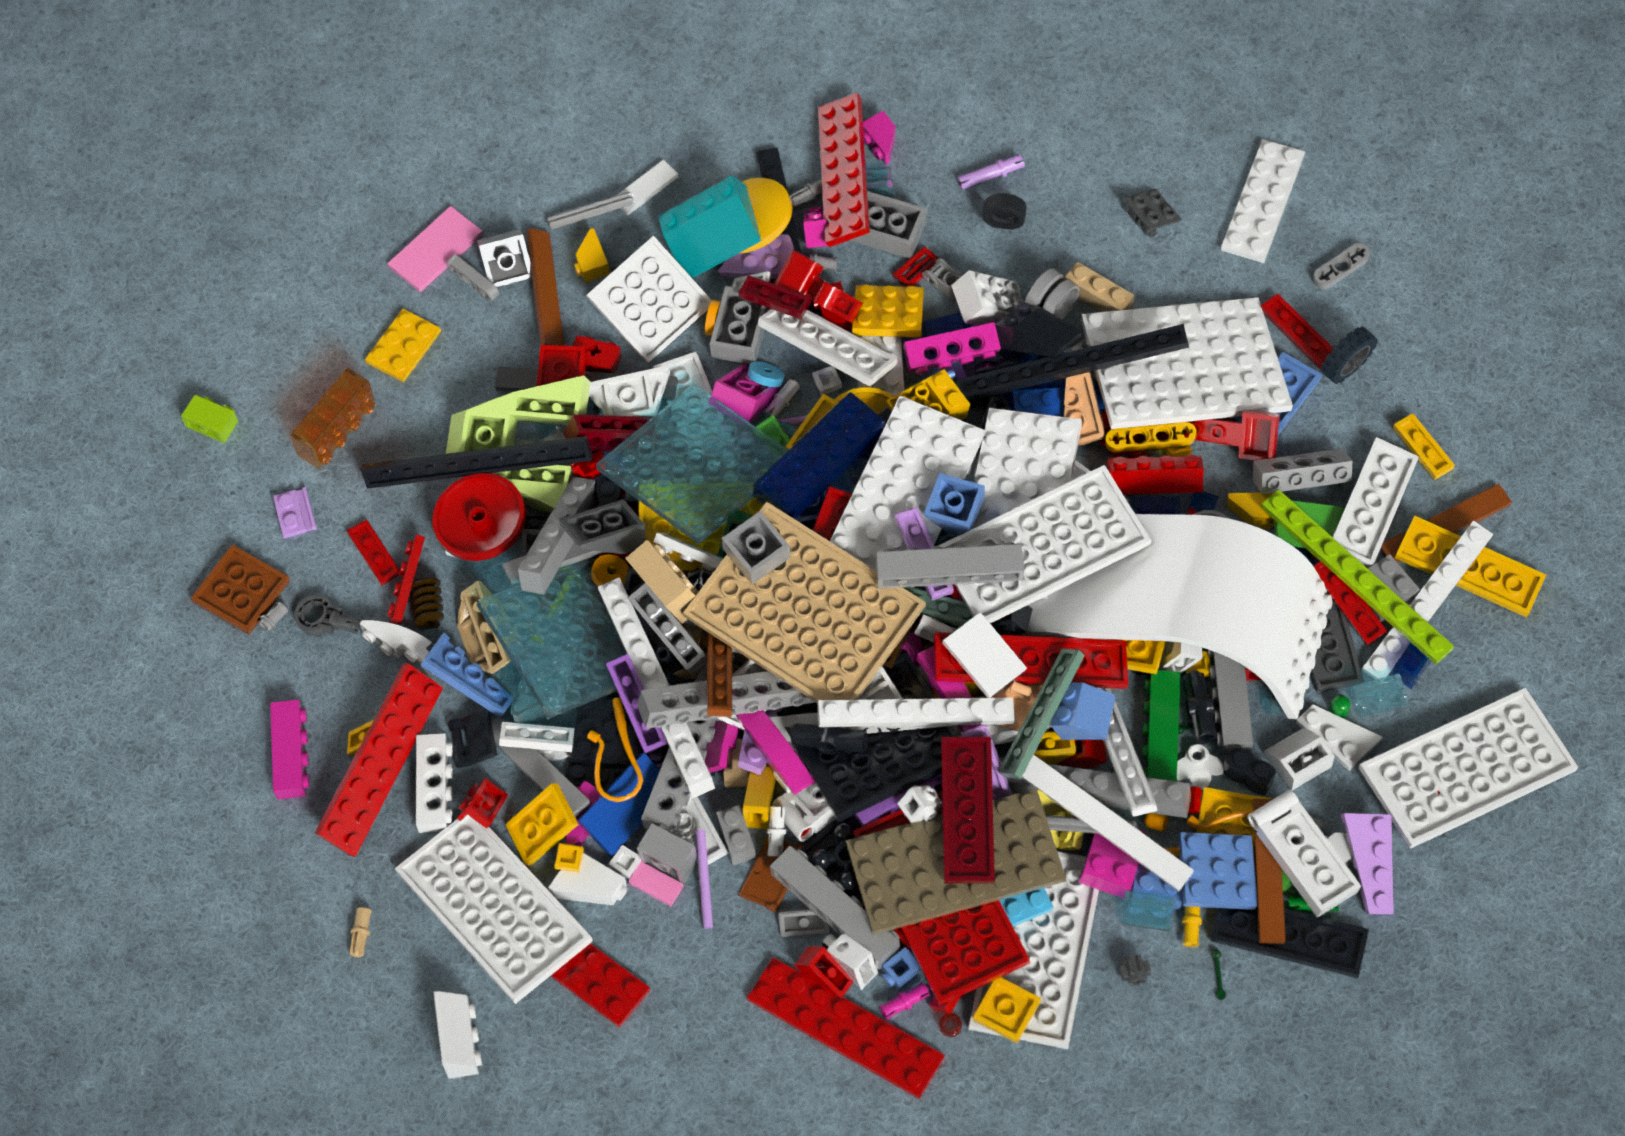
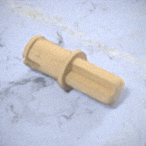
[349,907,372,958]

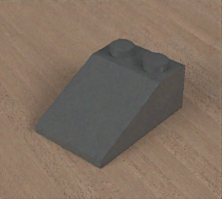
[559,499,645,554]

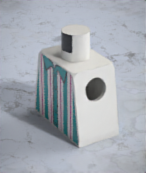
[822,934,878,990]

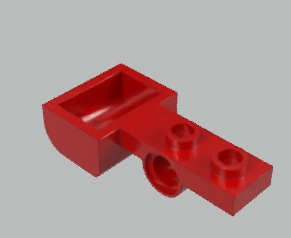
[774,250,863,323]
[1184,410,1280,461]

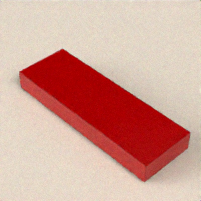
[347,519,399,586]

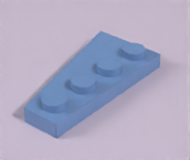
[420,633,514,718]

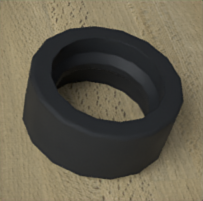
[982,193,1027,230]

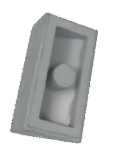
[778,907,830,937]

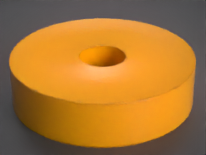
[705,300,721,336]
[591,554,629,586]

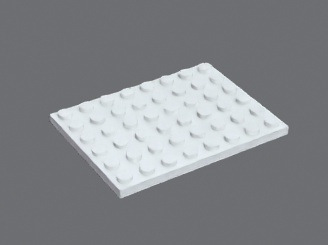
[1080,297,1293,429]

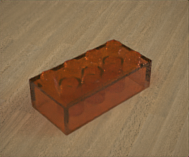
[290,368,376,469]

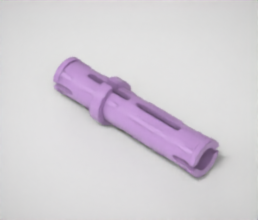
[957,154,1025,190]

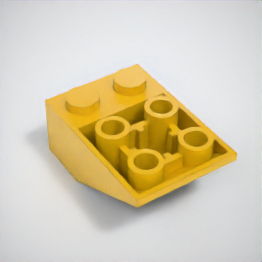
[886,369,970,421]

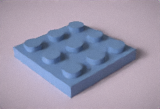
[1178,832,1258,909]

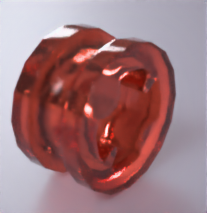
[939,1013,962,1038]

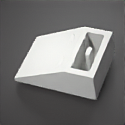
[951,270,1024,326]

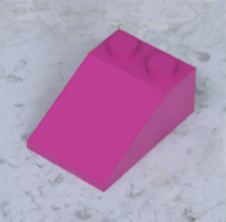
[708,364,784,424]
[1078,829,1146,899]

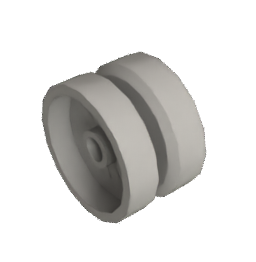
[1024,268,1080,320]

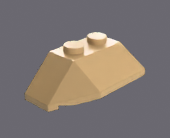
[457,581,518,674]

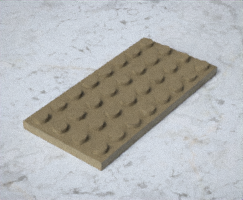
[846,788,1066,935]

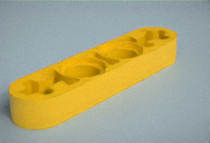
[1105,422,1196,453]

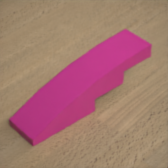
[916,646,982,733]
[737,710,814,795]
[704,720,742,773]

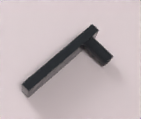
[626,581,684,676]

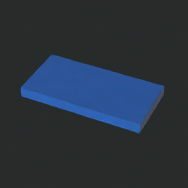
[577,753,676,856]

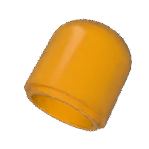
[1144,813,1169,832]

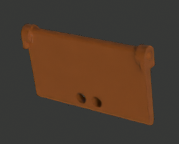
[738,834,804,913]

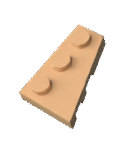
[1064,372,1106,446]

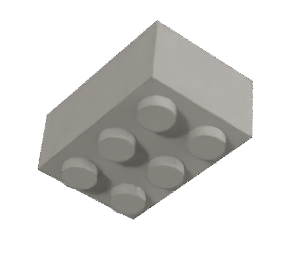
[849,191,926,259]
[710,286,770,364]

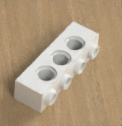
[416,733,453,833]

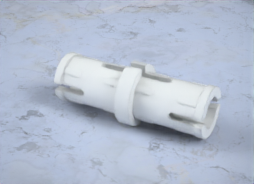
[767,806,786,856]

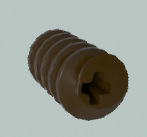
[411,577,444,630]

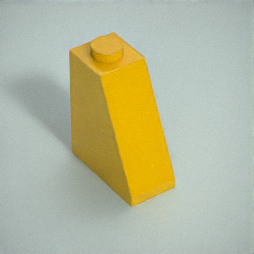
[743,764,776,830]

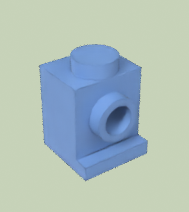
[882,947,921,989]

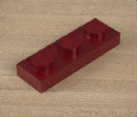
[739,275,811,320]

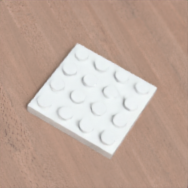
[586,236,712,364]

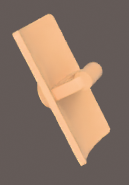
[992,681,1042,732]

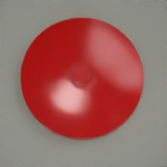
[432,473,526,561]

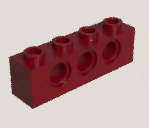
[563,414,663,453]

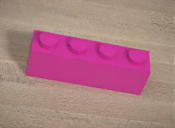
[270,700,310,800]

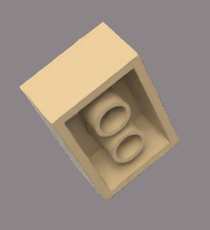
[625,540,699,624]

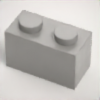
[716,805,756,866]

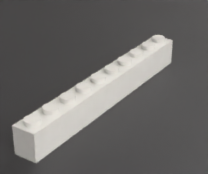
[598,577,715,798]

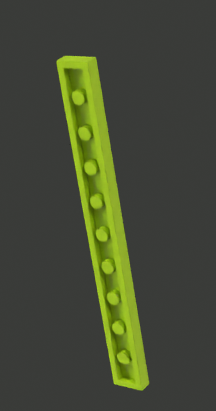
[1261,489,1454,665]

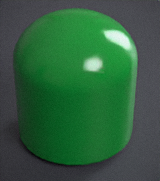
[1330,695,1350,718]

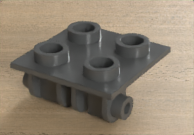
[1124,189,1182,238]

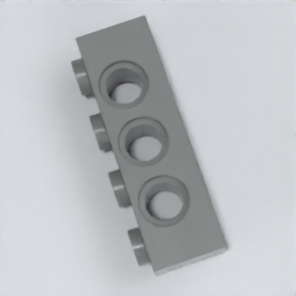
[1253,448,1353,494]
[628,583,707,675]

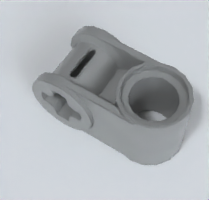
[922,258,962,300]

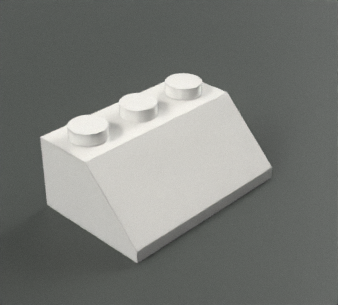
[434,991,482,1079]

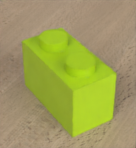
[181,395,238,443]

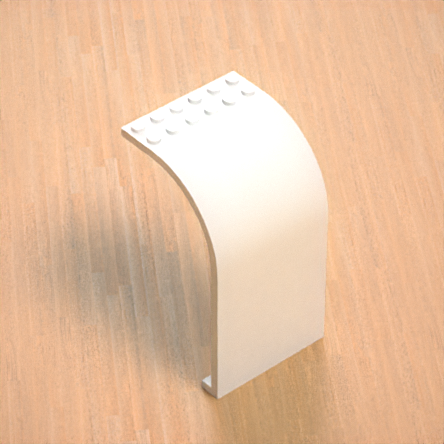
[1017,514,1332,719]

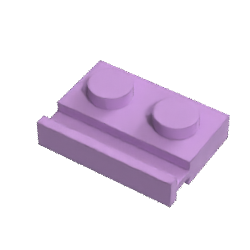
[273,487,317,538]

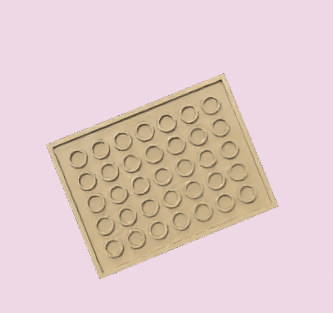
[683,502,926,703]

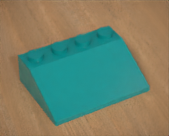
[658,175,762,279]

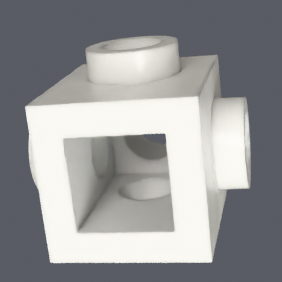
[897,785,943,823]

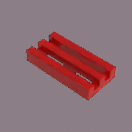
[893,246,938,287]

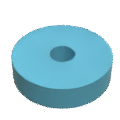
[747,362,785,387]

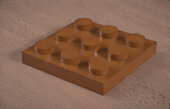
[190,545,290,635]

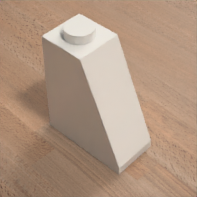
[548,853,627,905]

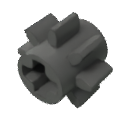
[1119,955,1151,986]

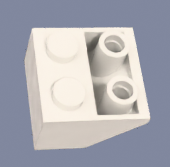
[1264,727,1335,791]

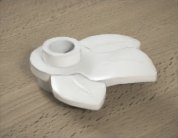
[1177,744,1223,791]

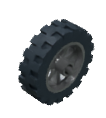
[1321,326,1378,384]

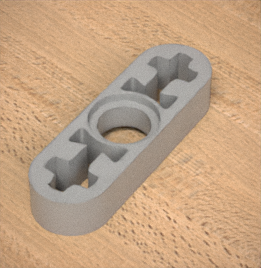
[1313,243,1370,289]
[445,255,500,303]

